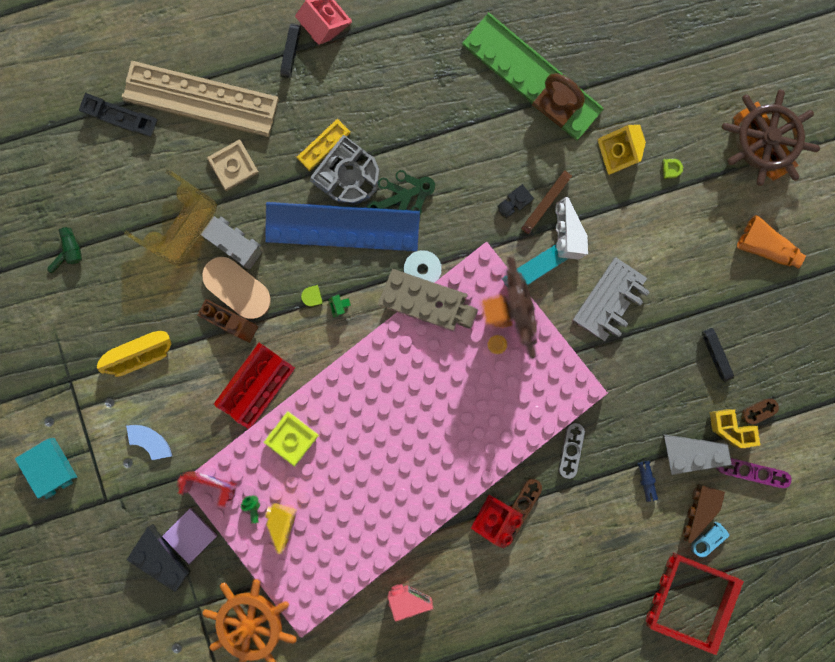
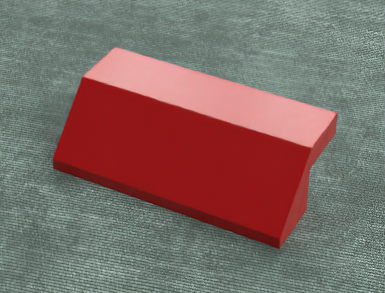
[213,342,295,429]

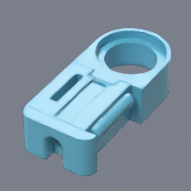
[691,522,729,557]

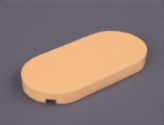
[202,257,271,319]

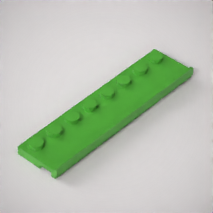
[462,12,604,141]

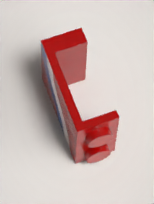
[177,471,237,507]

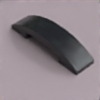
[79,93,158,137]

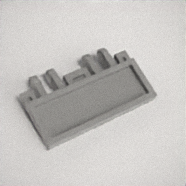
[573,257,650,341]

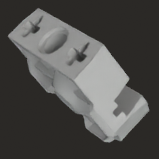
[310,135,380,206]

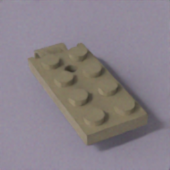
[378,269,478,331]

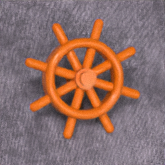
[202,579,297,662]

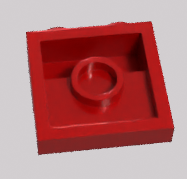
[471,495,523,549]

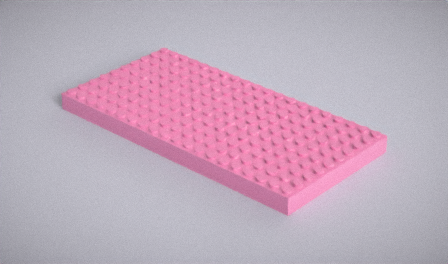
[189,242,607,638]

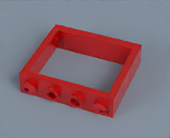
[646,552,744,655]

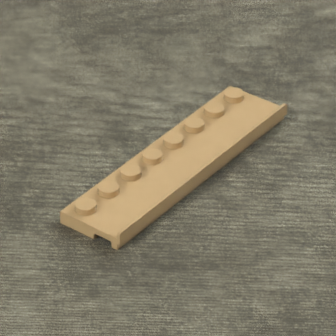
[122,61,279,137]

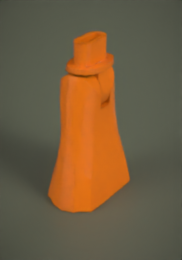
[737,215,806,269]

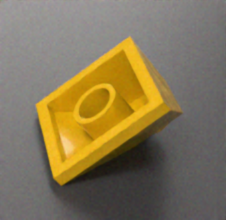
[597,125,646,175]
[265,503,297,553]

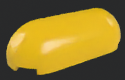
[97,331,171,377]

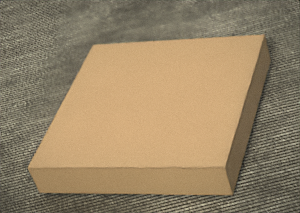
[207,139,259,191]

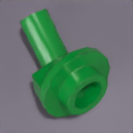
[240,495,260,524]

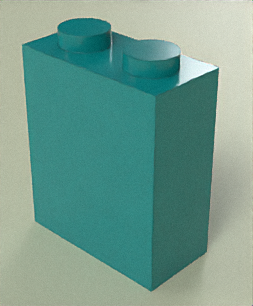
[14,438,77,499]

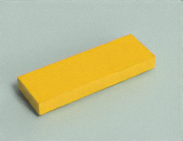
[296,119,351,172]

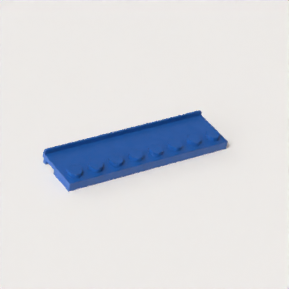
[265,202,420,251]

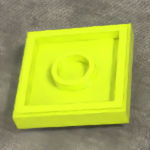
[263,411,319,467]

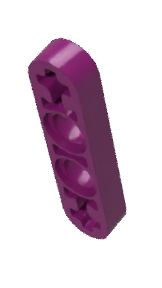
[716,458,792,488]

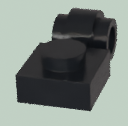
[497,184,534,218]

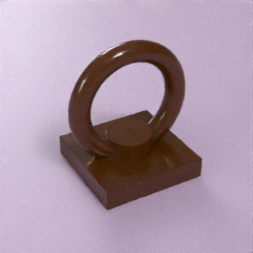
[532,73,585,128]

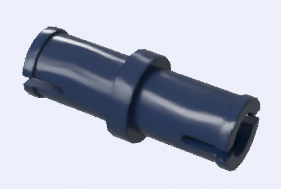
[638,461,658,502]

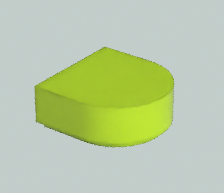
[662,159,683,179]
[301,285,323,306]

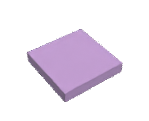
[162,508,218,564]

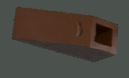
[197,299,259,343]
[682,484,725,543]

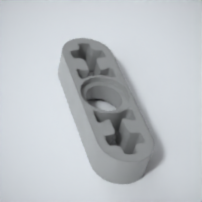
[559,423,585,479]

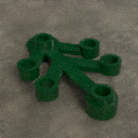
[366,170,435,215]

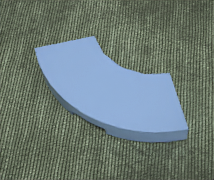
[126,425,172,460]

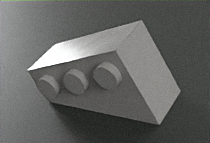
[200,216,263,270]
[664,434,731,474]

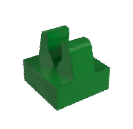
[328,295,351,318]

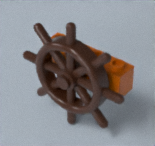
[722,89,820,186]
[481,257,537,359]

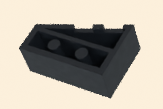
[126,524,191,592]

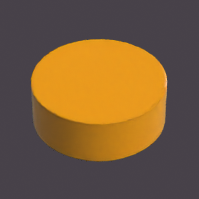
[487,335,507,355]

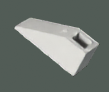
[555,197,588,260]

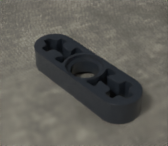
[280,23,301,78]
[702,328,734,383]

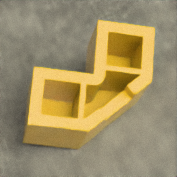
[709,409,761,448]

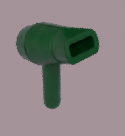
[47,227,82,273]

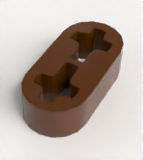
[742,399,779,424]

